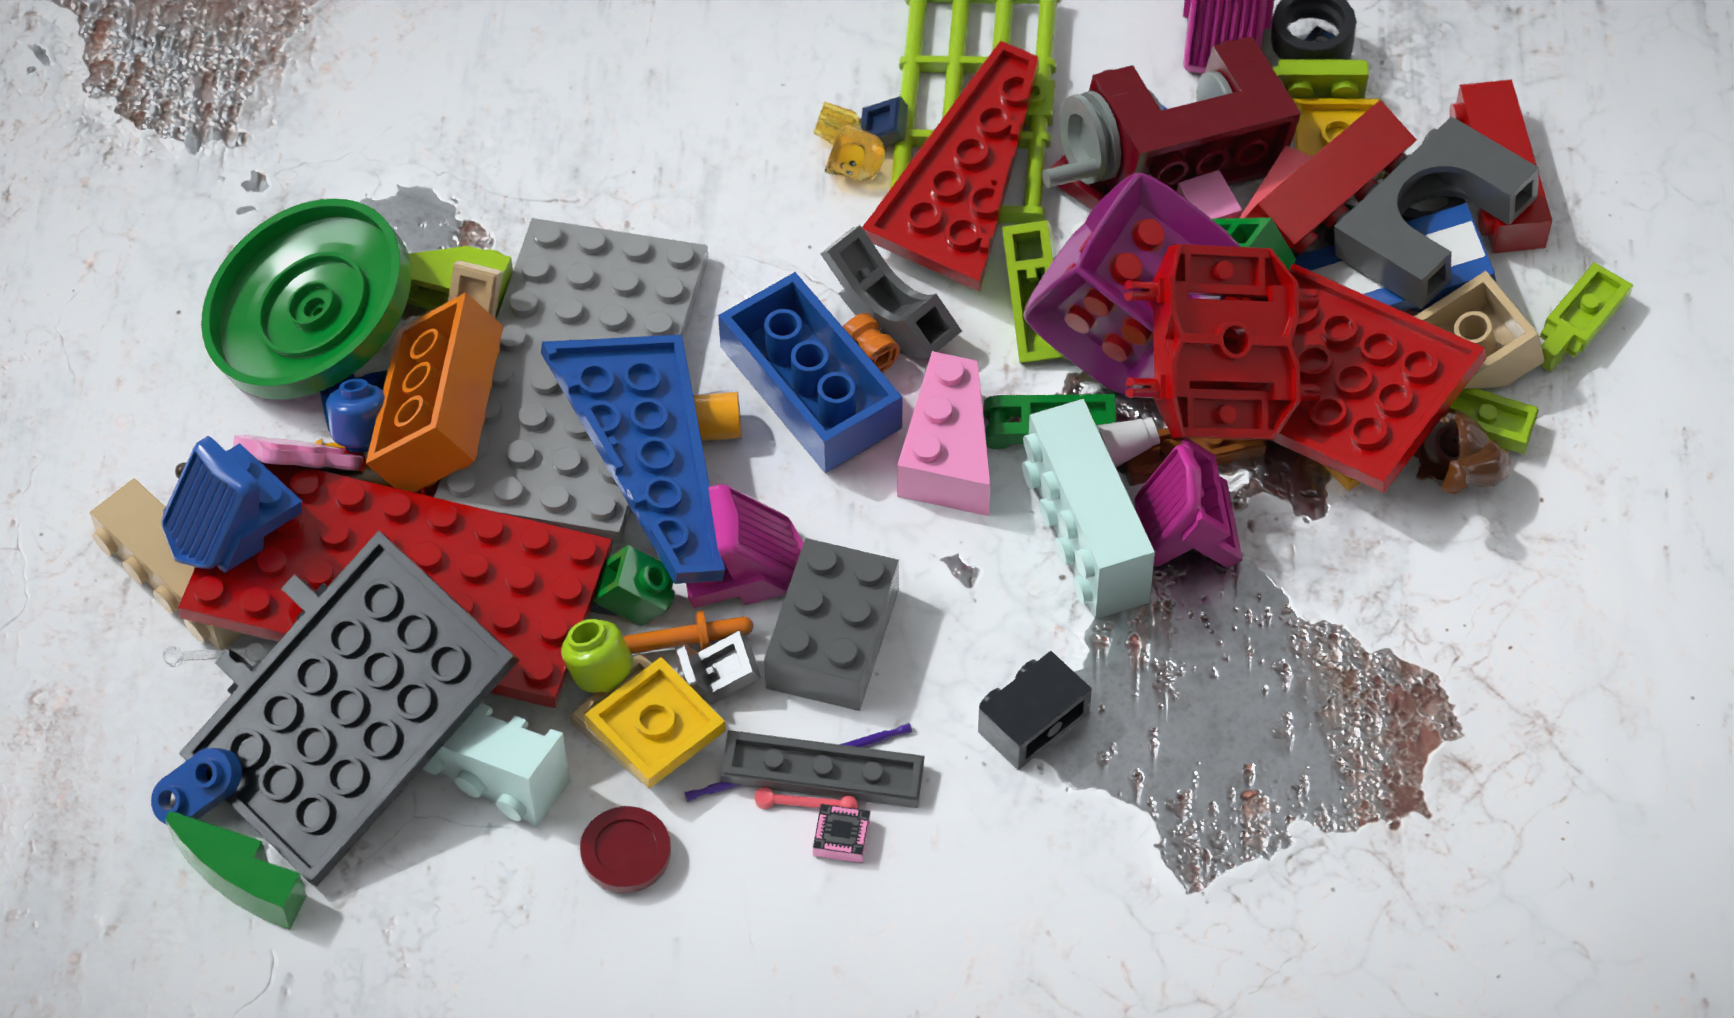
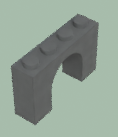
[1333,116,1539,310]

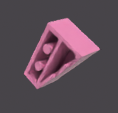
[897,351,990,516]

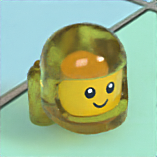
[813,101,885,182]

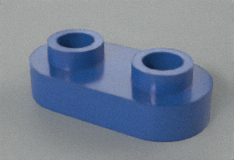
[151,748,242,825]

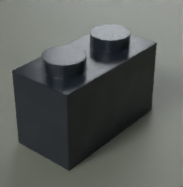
[978,651,1092,770]

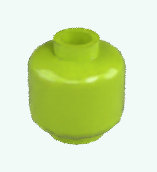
[561,619,633,693]

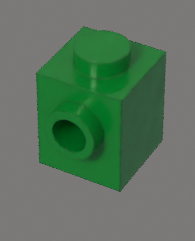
[593,545,675,626]

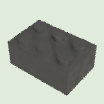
[764,538,899,711]

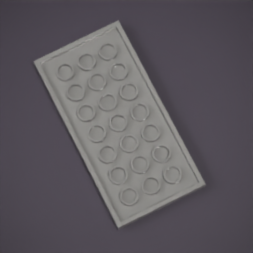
[435,218,708,544]

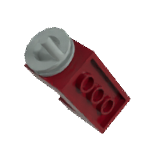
[1042,36,1301,192]

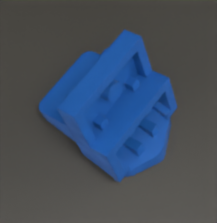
[161,436,302,573]

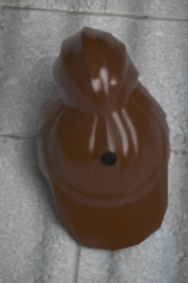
[1413,407,1511,494]

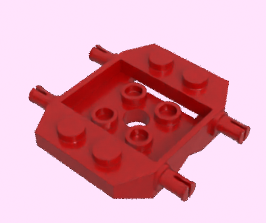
[1124,244,1321,441]

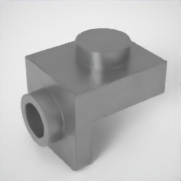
[677,631,761,704]

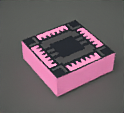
[812,804,871,863]

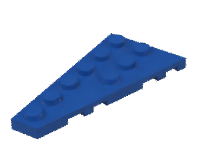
[541,334,725,584]

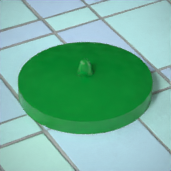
[201,198,411,400]

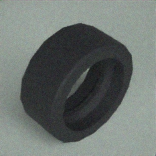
[1270,0,1357,60]

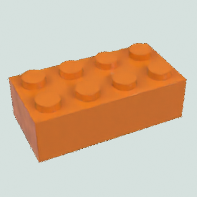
[366,292,503,492]

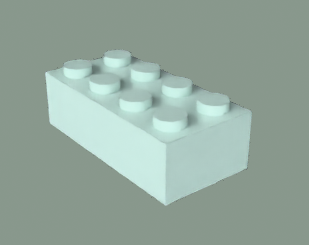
[1022,399,1155,620]

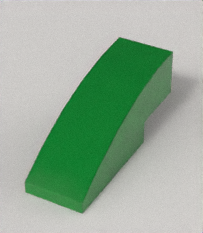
[165,811,307,930]

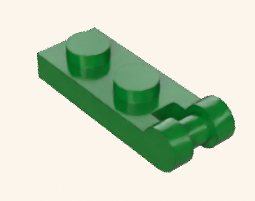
[983,394,1116,450]

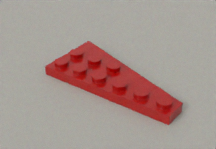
[862,40,1039,292]

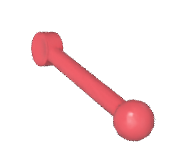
[754,787,858,809]

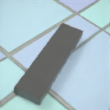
[721,730,925,808]

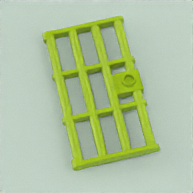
[890,0,1061,224]

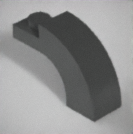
[820,225,962,359]

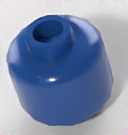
[326,379,385,453]

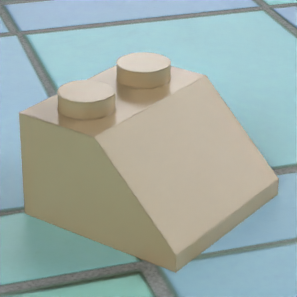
[1414,271,1545,389]

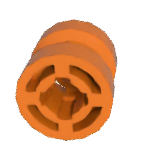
[843,313,900,373]

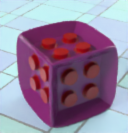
[1023,173,1240,396]

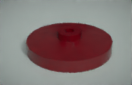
[580,806,671,893]

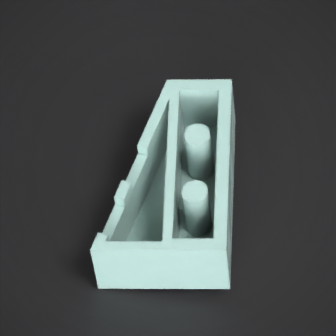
[423,703,570,827]

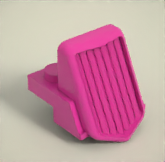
[1182,0,1275,74]
[1134,438,1243,568]
[686,484,804,608]

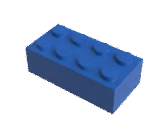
[718,272,902,474]

